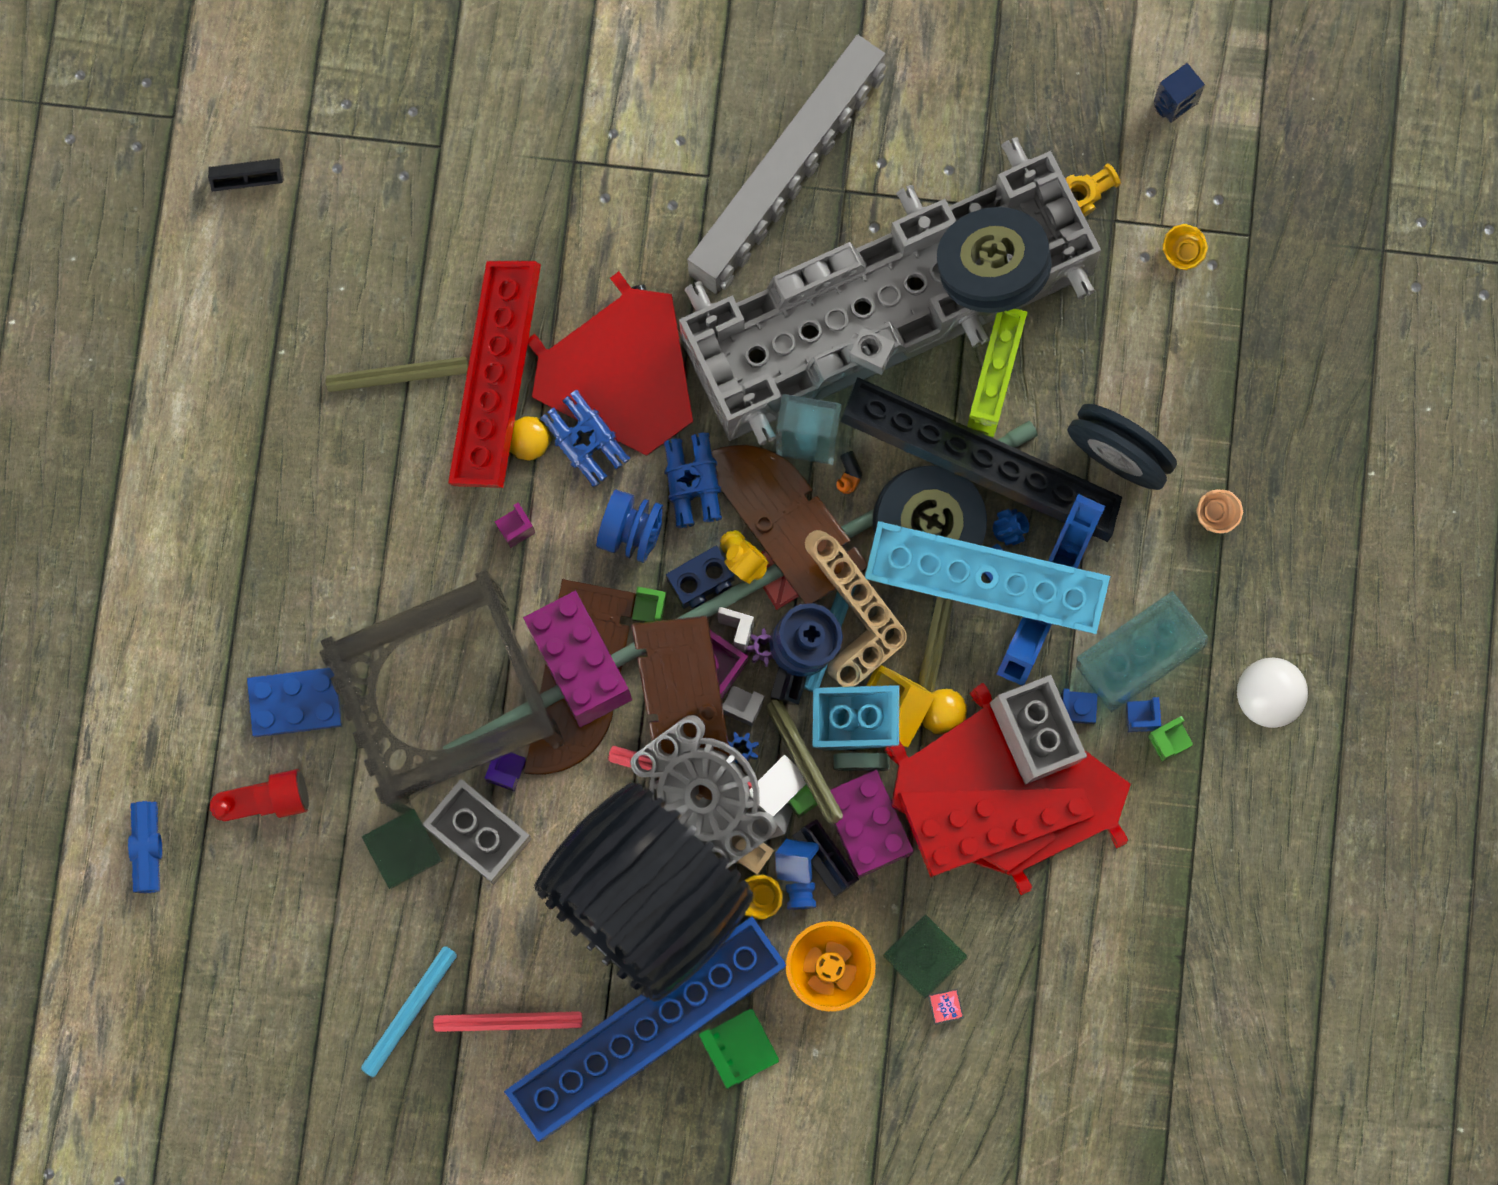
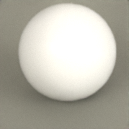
[1237,657,1308,728]

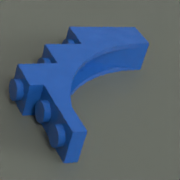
[997,494,1105,686]

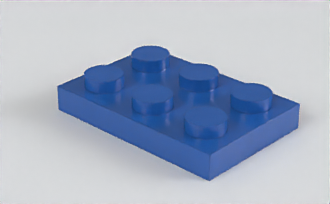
[247,667,342,738]

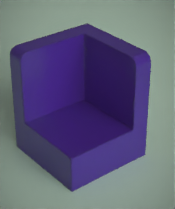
[485,745,526,792]

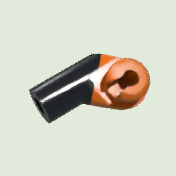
[836,451,862,494]

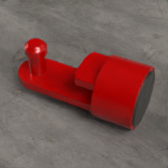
[210,769,309,821]

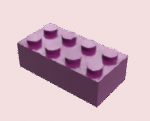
[523,590,632,727]

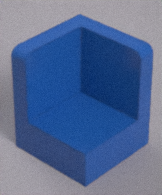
[1126,697,1161,732]
[775,839,819,884]

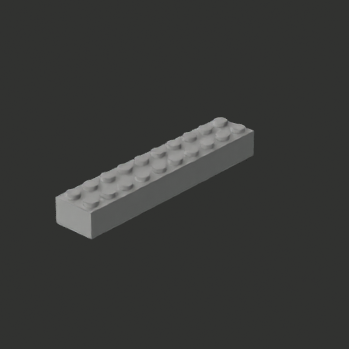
[687,34,886,295]

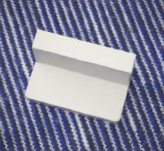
[718,607,754,654]
[748,755,806,817]

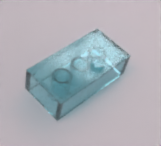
[776,394,842,465]
[1076,591,1208,713]

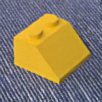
[866,665,936,747]

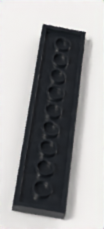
[840,377,1123,542]

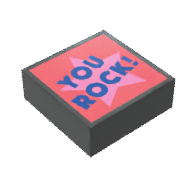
[928,989,964,1025]

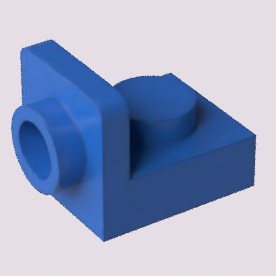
[1061,689,1098,724]

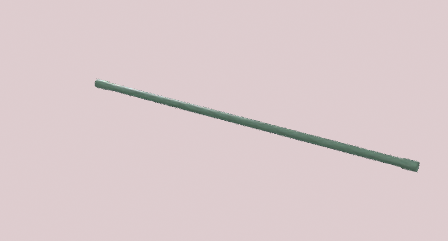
[443,421,1038,762]

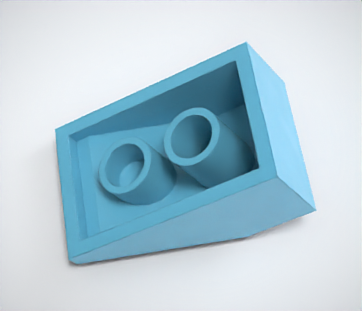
[813,685,899,751]

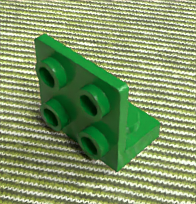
[699,1009,779,1090]

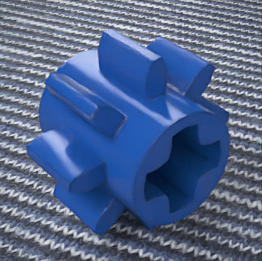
[993,509,1029,546]
[728,732,759,764]

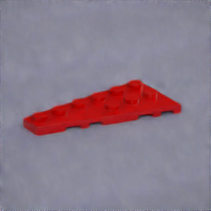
[898,788,1095,878]

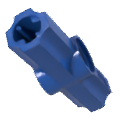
[128,801,163,893]

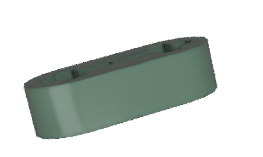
[833,753,890,771]

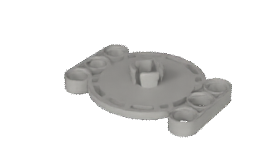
[630,715,777,868]

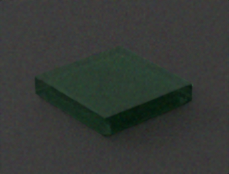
[362,808,442,889]
[883,914,968,999]

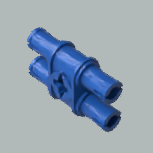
[540,390,631,488]
[664,433,722,528]

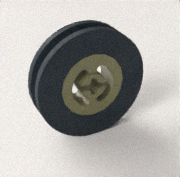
[937,207,1052,313]
[872,465,987,546]

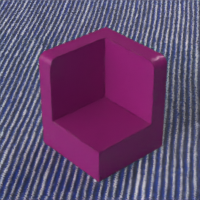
[495,503,535,548]

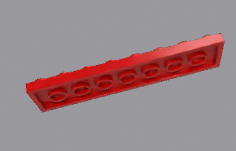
[448,261,541,488]

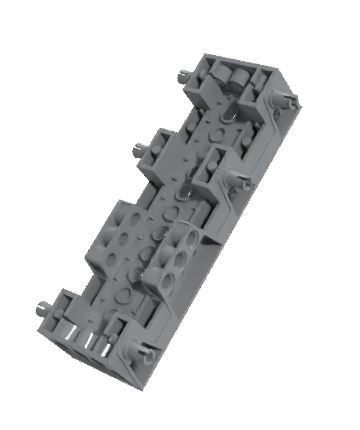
[679,137,1101,445]

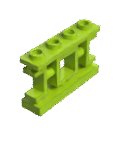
[967,309,1027,438]

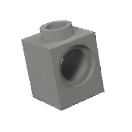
[847,327,895,375]

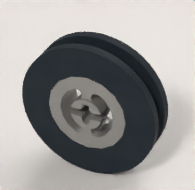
[1067,404,1177,490]

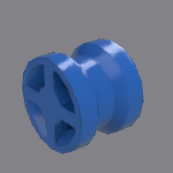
[786,883,816,910]

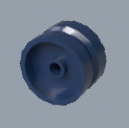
[769,603,843,677]

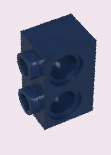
[1154,63,1205,123]
[666,545,735,609]

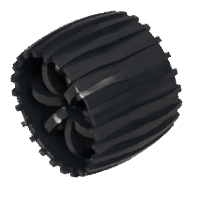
[534,782,753,1002]

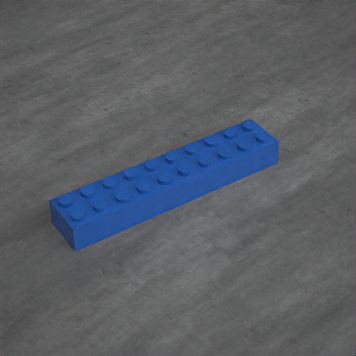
[504,916,786,1143]

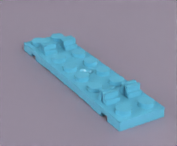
[865,521,1110,634]

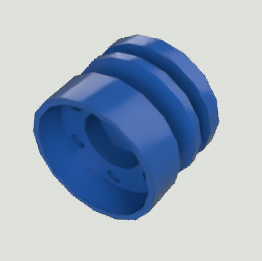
[596,489,663,563]

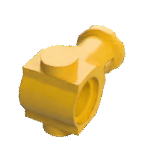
[1065,163,1121,217]
[720,530,769,584]

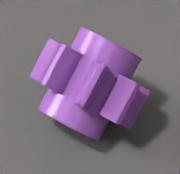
[747,628,774,667]

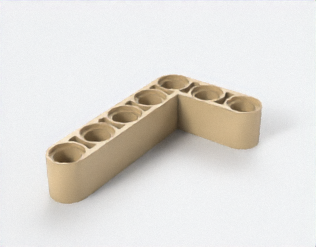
[805,530,907,687]

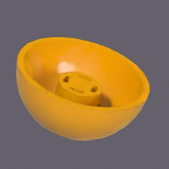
[786,921,876,1011]

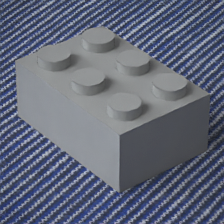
[990,675,1087,785]
[422,779,532,885]

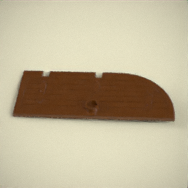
[711,445,868,604]
[524,579,636,775]
[632,616,731,800]

